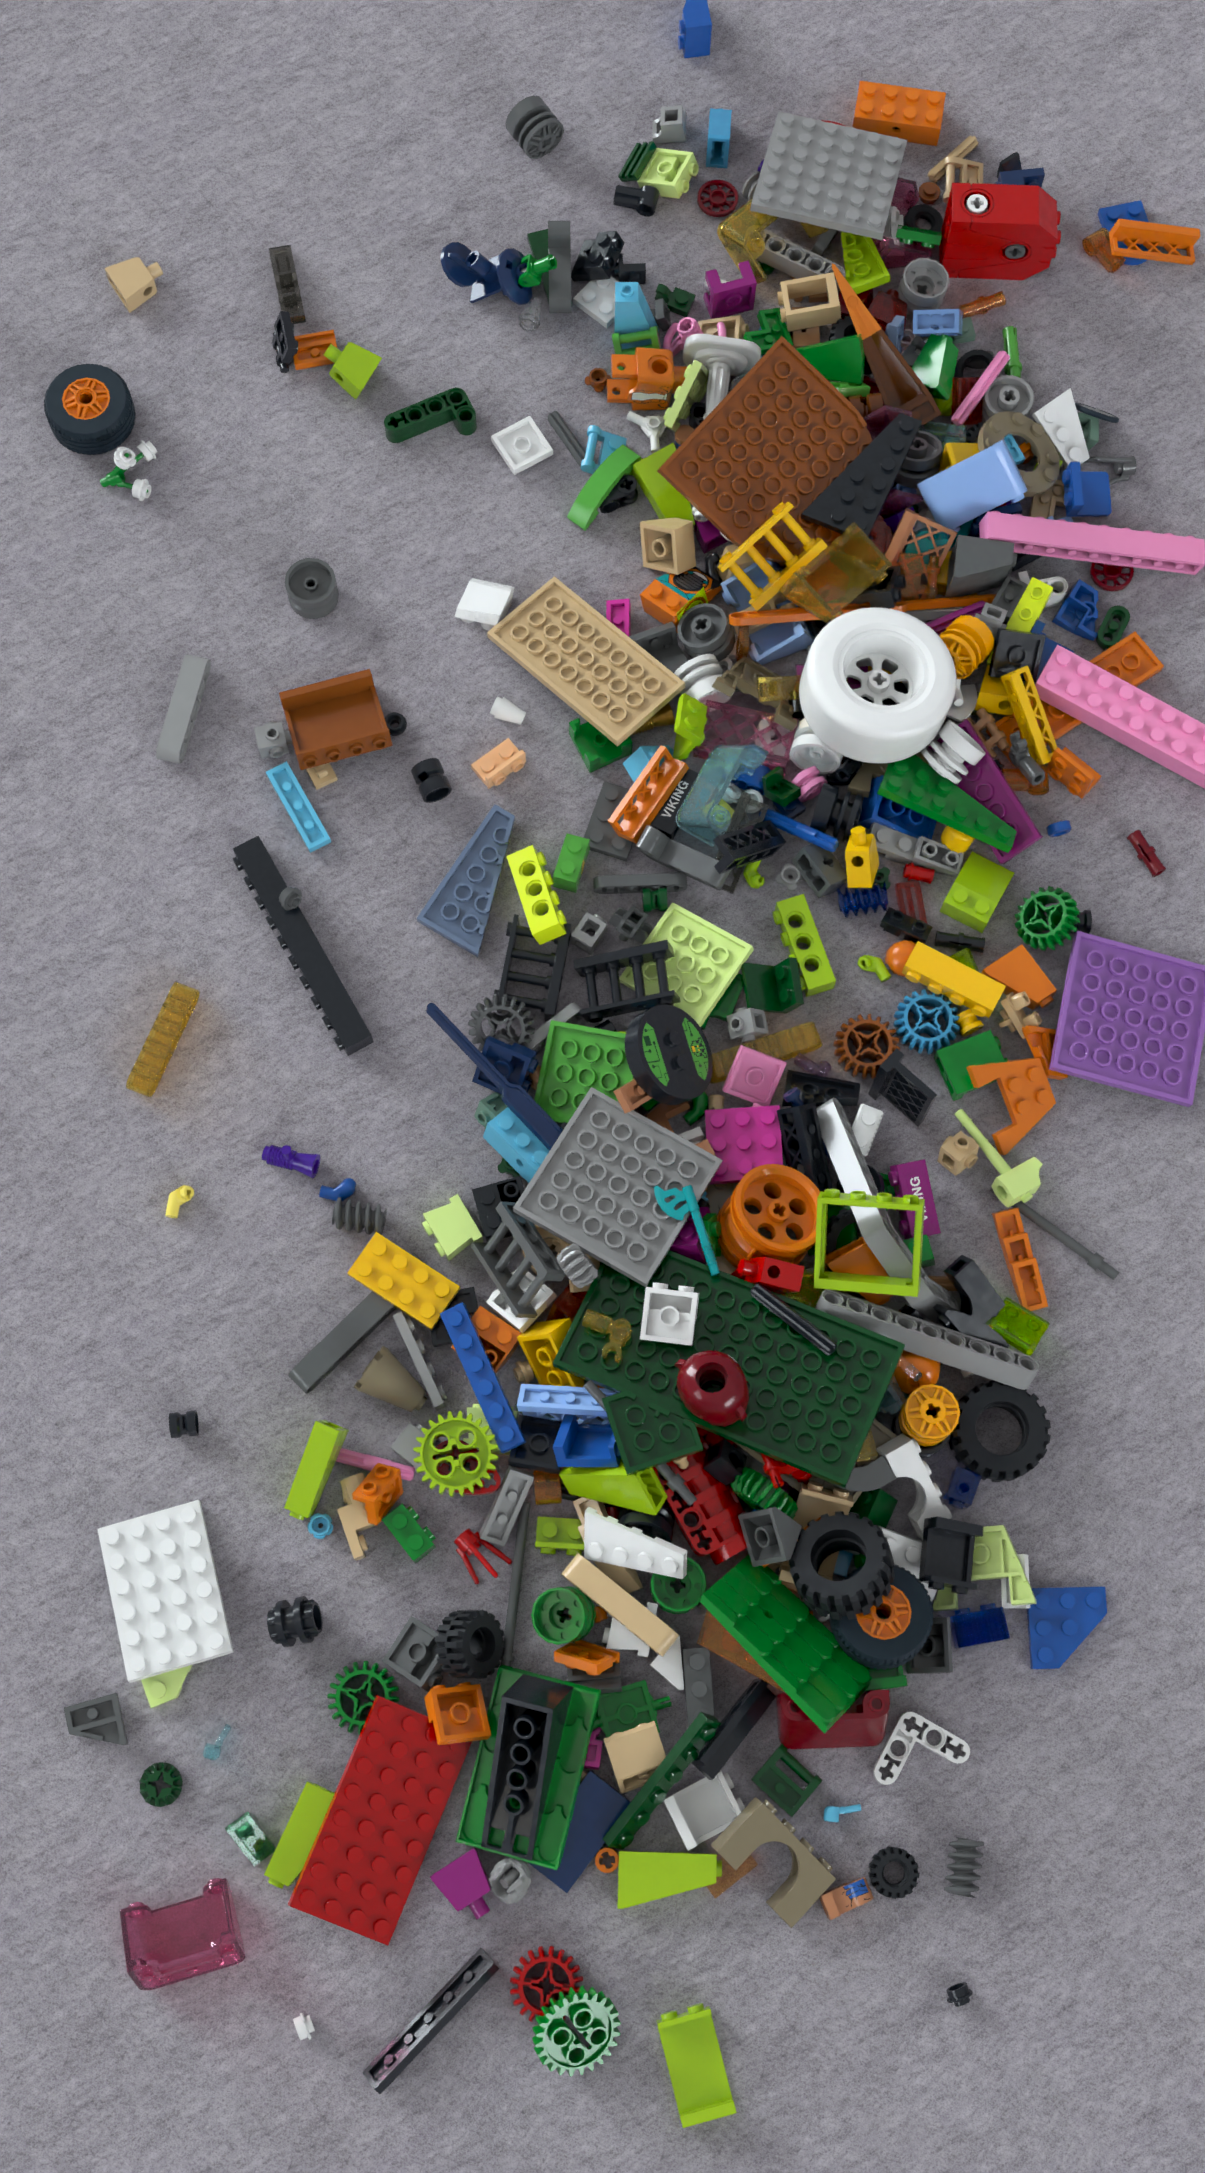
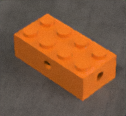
[852,81,946,146]

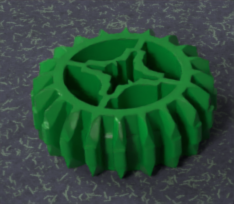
[1014,886,1080,951]
[731,1467,798,1519]
[327,1661,400,1735]

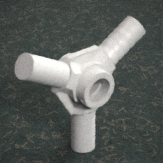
[626,411,666,454]

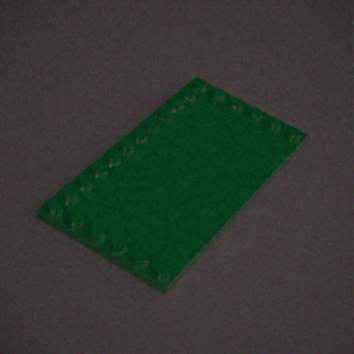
[553,1250,905,1488]

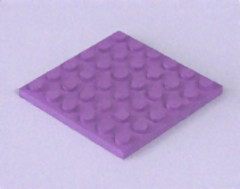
[1049,931,1205,1107]

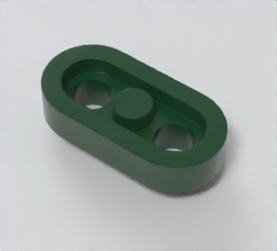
[1096,605,1130,649]

